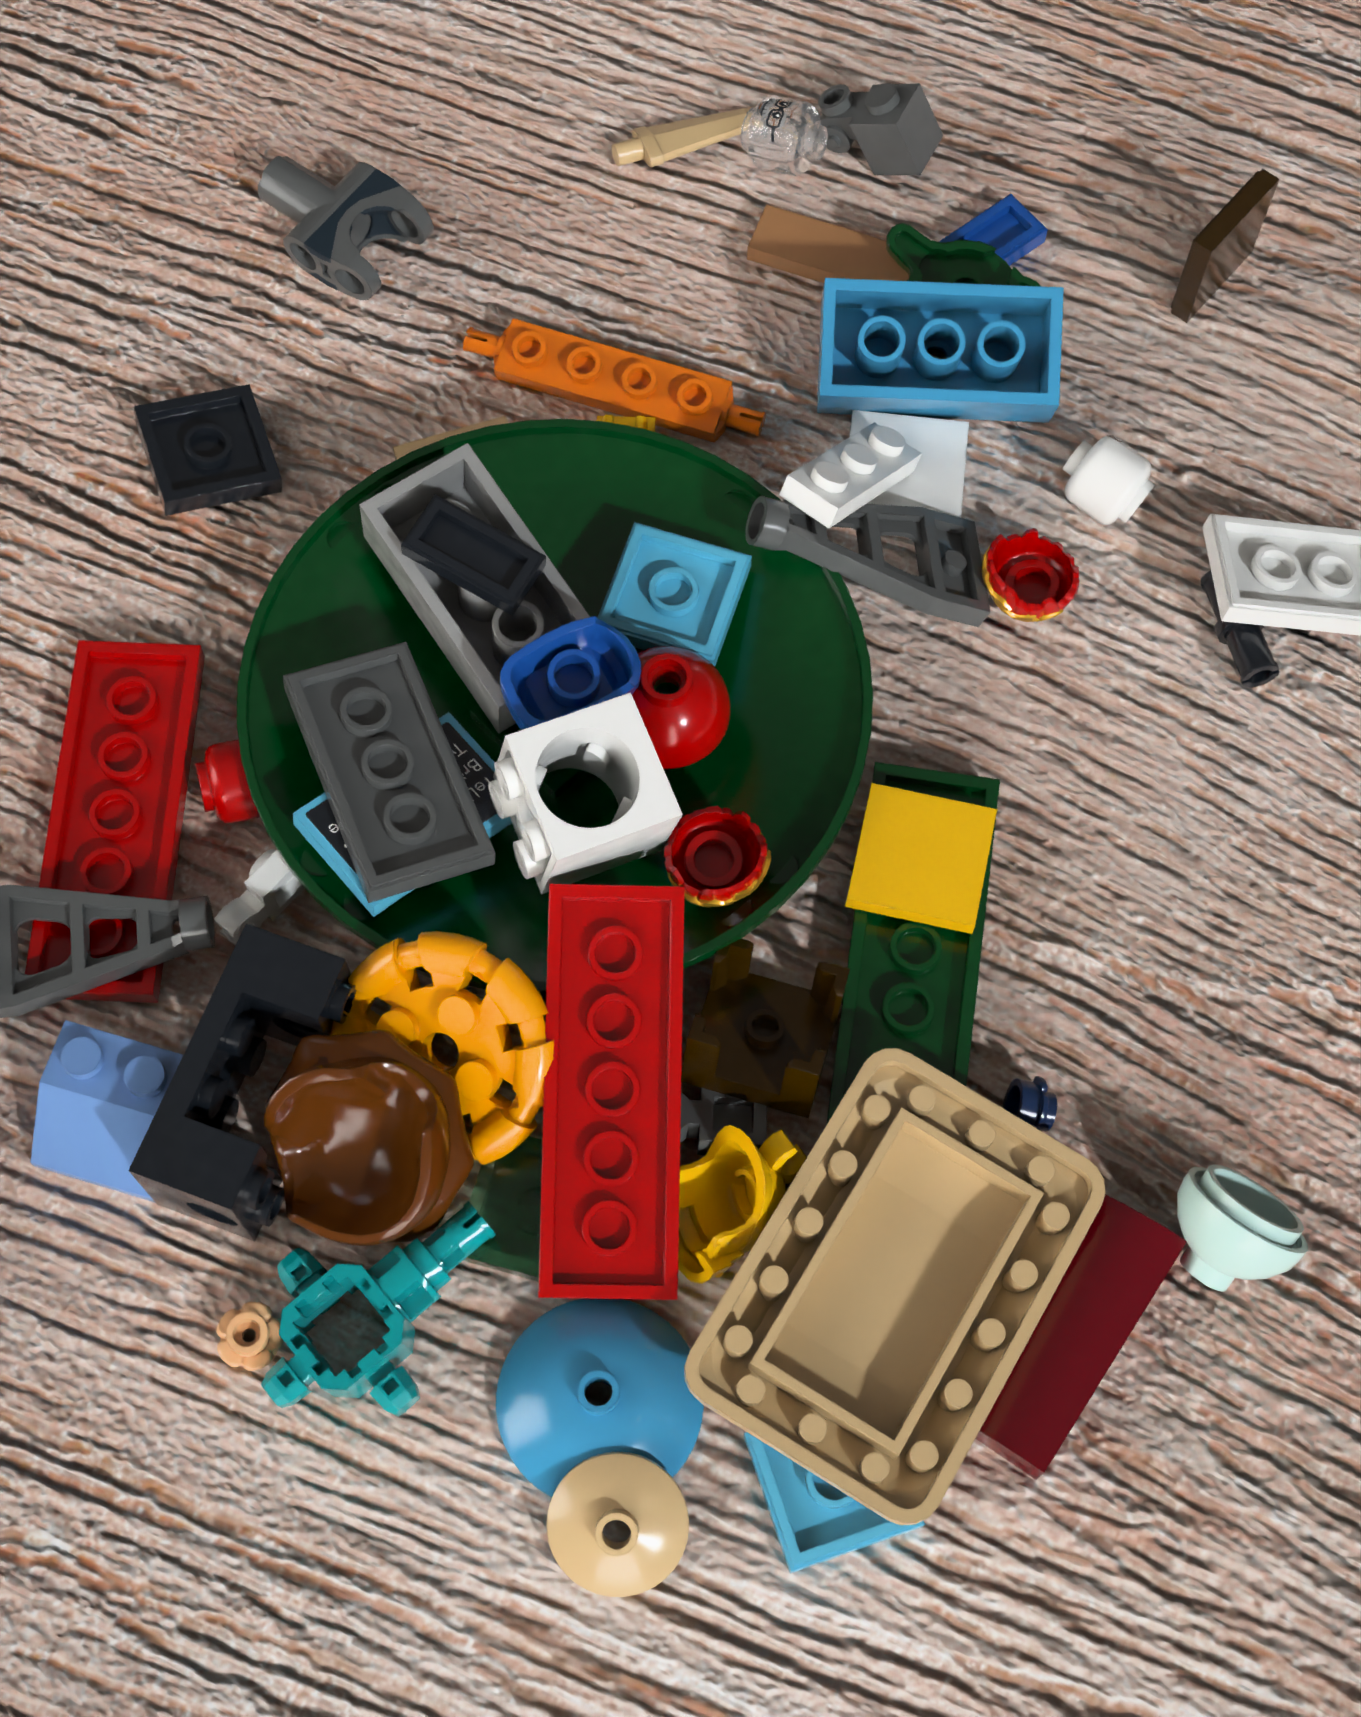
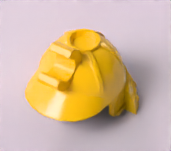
[678,1125,807,1284]

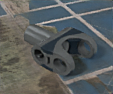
[258,156,434,300]

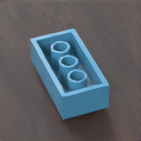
[817,278,1064,423]

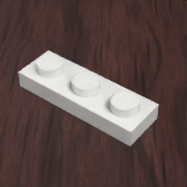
[779,422,922,528]

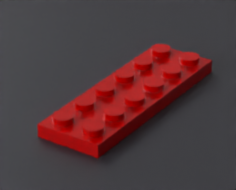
[25,640,205,1003]
[538,884,685,1300]

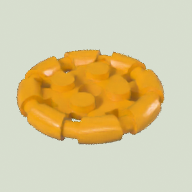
[330,931,554,1165]

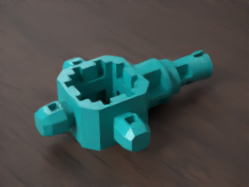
[261,1201,496,1417]

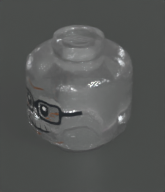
[741,96,828,176]

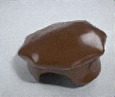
[264,1030,474,1246]

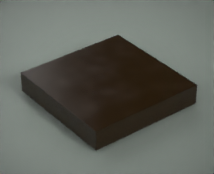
[1171,168,1279,323]

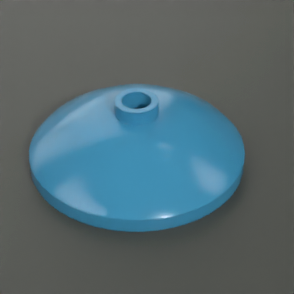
[496,1298,704,1498]

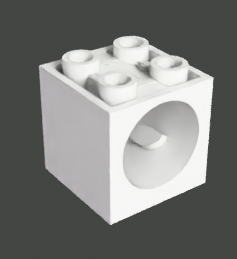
[488,692,683,894]

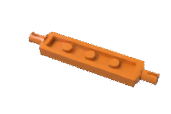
[463,318,766,443]

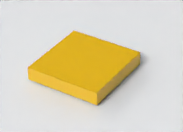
[845,783,997,934]

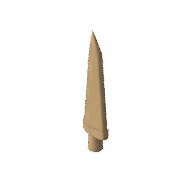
[612,105,796,167]

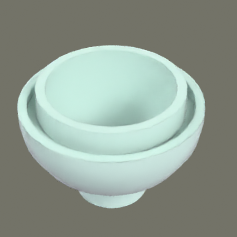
[1177,1164,1308,1292]

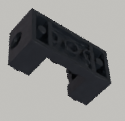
[128,923,356,1242]

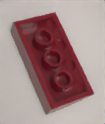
[975,1194,1187,1480]

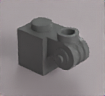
[814,83,943,175]

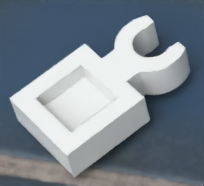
[214,849,305,946]

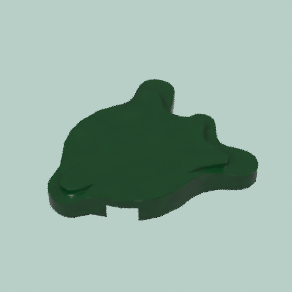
[886,223,1041,354]

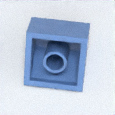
[30,1020,183,1203]

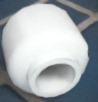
[1062,435,1155,525]

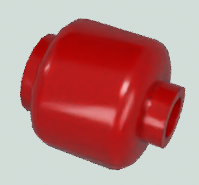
[195,739,260,823]

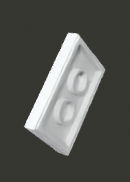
[1202,513,1361,635]

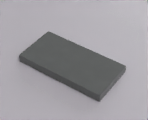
[283,642,496,903]

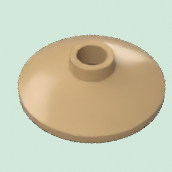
[547,1452,689,1597]

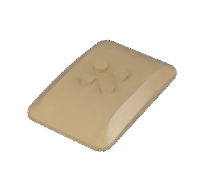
[684,1048,1106,1525]

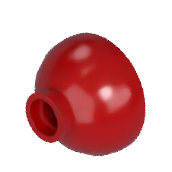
[632,646,730,769]

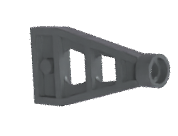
[746,496,991,627]
[0,885,215,1018]

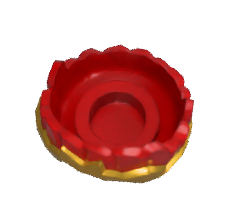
[982,528,1080,622]
[664,806,771,907]

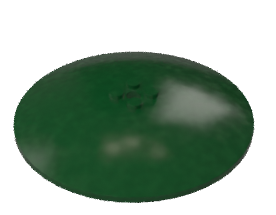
[237,419,873,996]

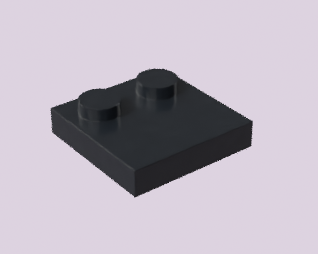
[134,384,282,516]

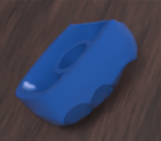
[500,616,641,730]

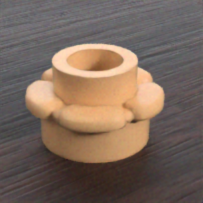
[216,1302,284,1371]

